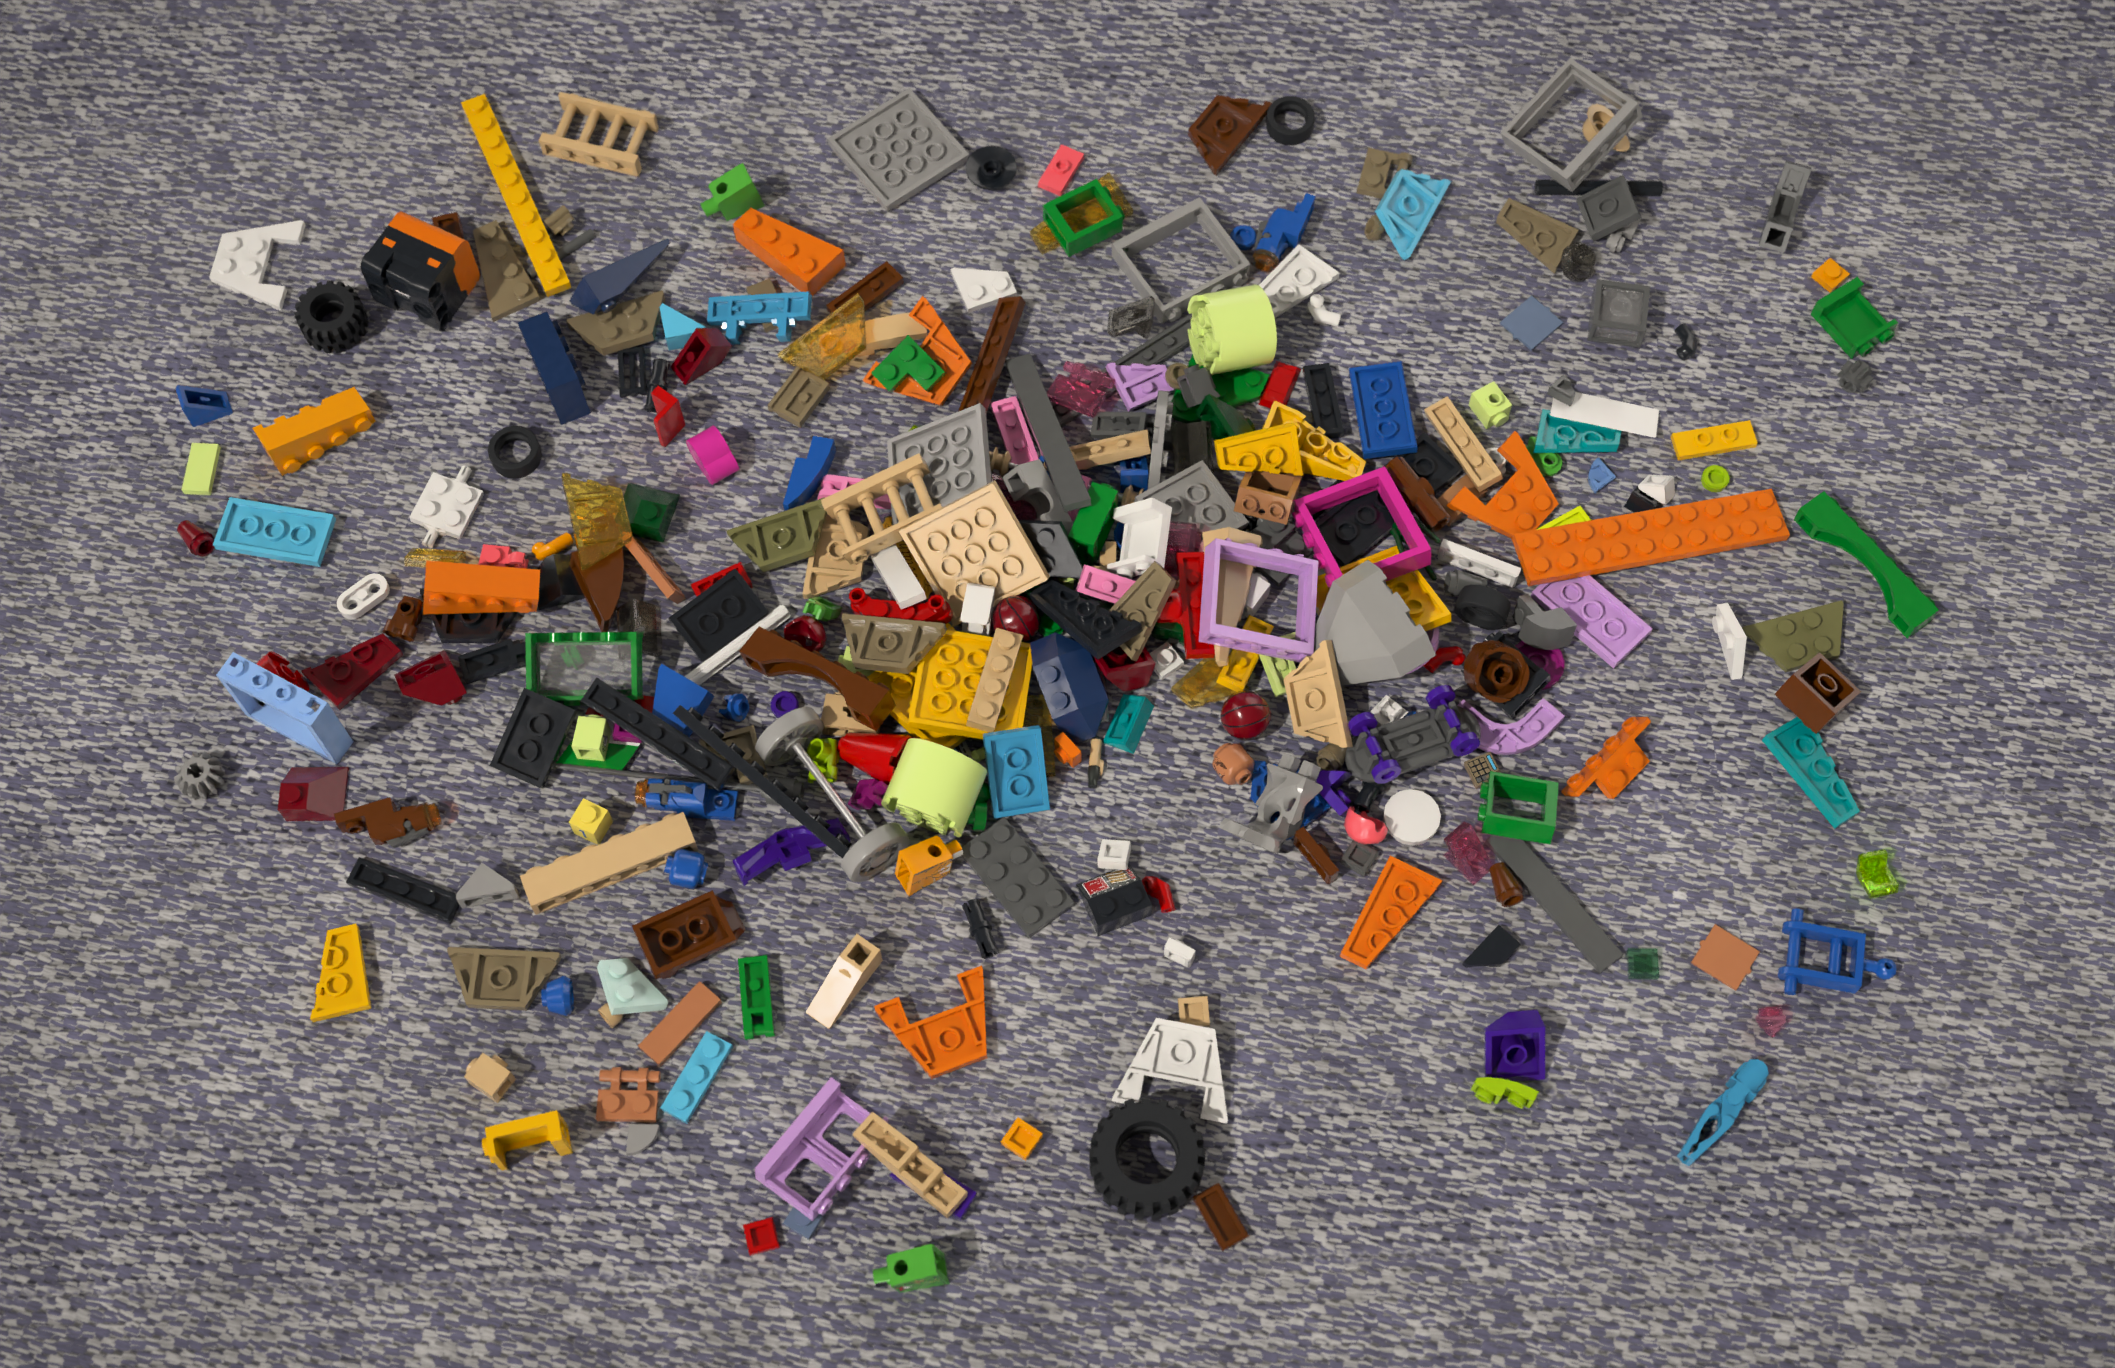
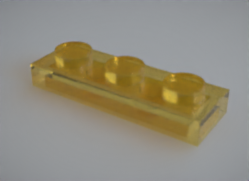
[1023,695,1055,777]

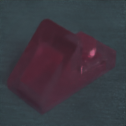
[1443,821,1493,885]

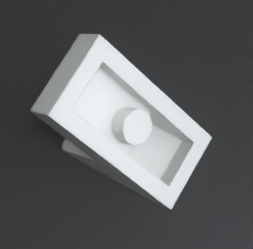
[960,583,995,637]

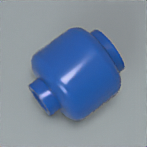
[664,849,709,890]

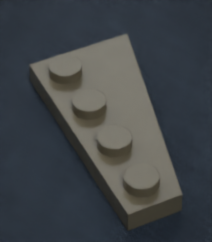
[473,220,541,322]

